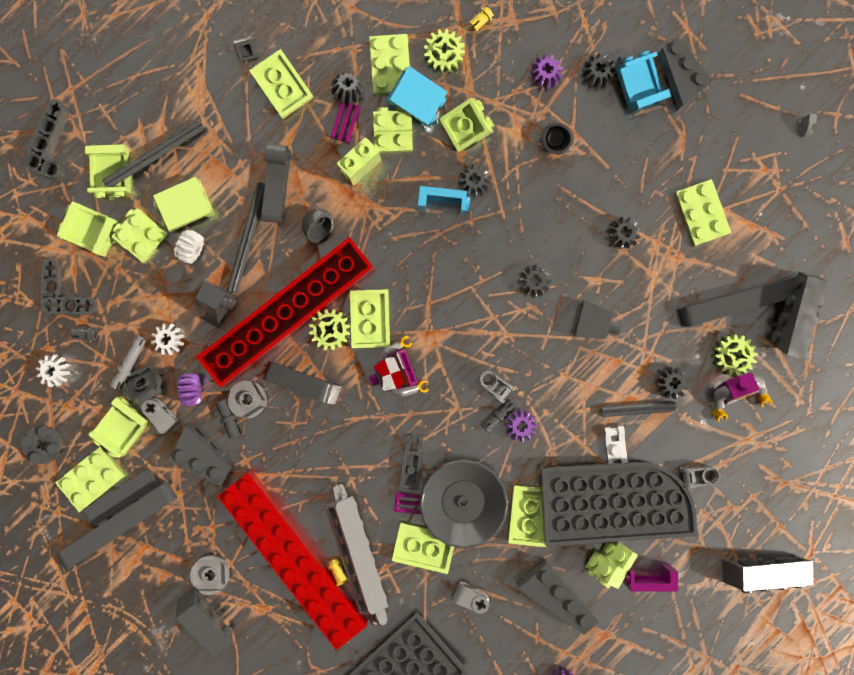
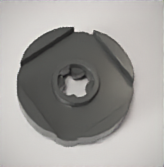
[123,367,162,405]
[21,425,63,464]

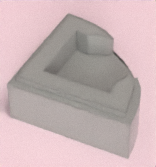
[802,114,817,137]

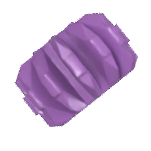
[530,54,563,88]
[178,373,202,406]
[505,409,538,442]

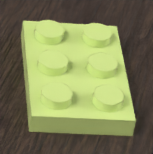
[369,34,410,95]
[249,49,314,119]
[674,179,731,246]
[350,289,390,348]
[56,446,126,512]
[508,485,546,547]
[392,522,454,574]

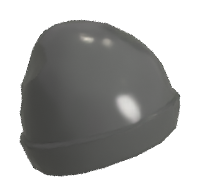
[541,122,574,155]
[302,208,333,243]

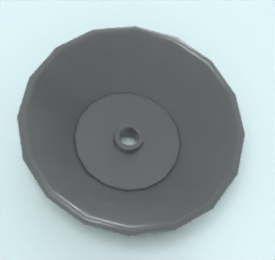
[419,459,509,549]

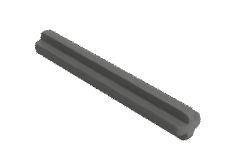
[600,401,677,417]

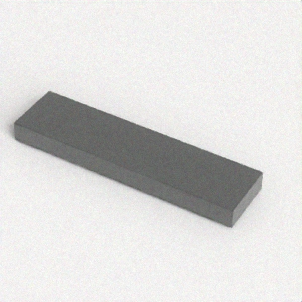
[83,469,160,526]

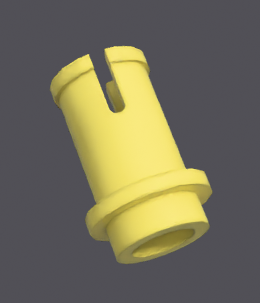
[469,7,494,31]
[328,559,348,586]

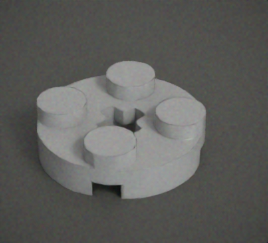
[228,380,267,418]
[190,555,230,595]

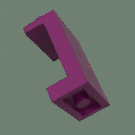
[623,563,678,592]

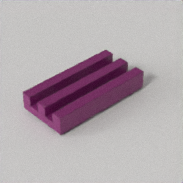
[330,102,361,143]
[394,492,421,514]

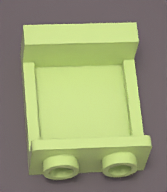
[337,138,381,186]
[85,144,131,198]
[153,177,215,233]
[57,201,120,257]
[88,396,150,458]

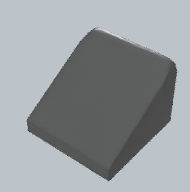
[234,36,258,62]

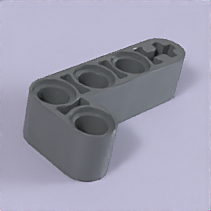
[23,99,70,181]
[261,143,291,223]
[263,361,342,405]

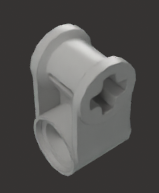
[478,370,515,404]
[141,398,178,434]
[680,465,720,488]
[451,581,489,614]

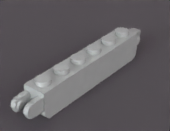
[326,484,388,626]

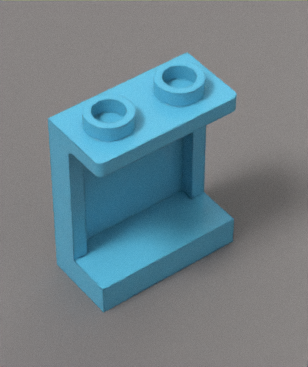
[615,50,671,111]
[385,66,447,126]
[418,186,470,216]

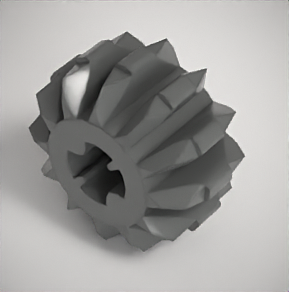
[582,53,616,87]
[331,71,363,105]
[458,163,491,197]
[608,217,641,249]
[518,264,552,297]
[656,367,690,399]

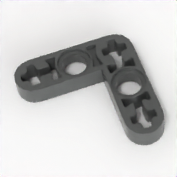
[40,259,99,315]

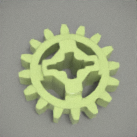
[424,29,465,73]
[309,309,351,350]
[714,335,758,376]

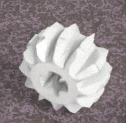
[174,229,204,264]
[151,323,185,355]
[35,355,71,387]

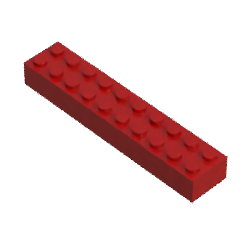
[196,237,374,388]
[217,470,368,650]

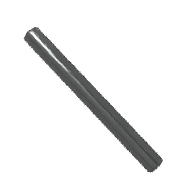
[102,120,204,187]
[227,182,265,293]

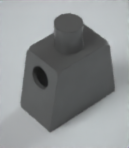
[573,300,621,339]

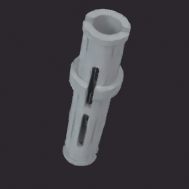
[109,334,147,391]

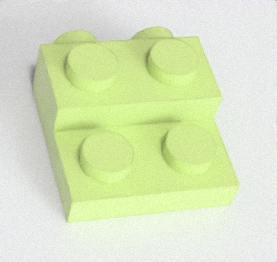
[439,98,494,152]
[373,107,413,153]
[111,208,169,263]
[585,542,638,589]

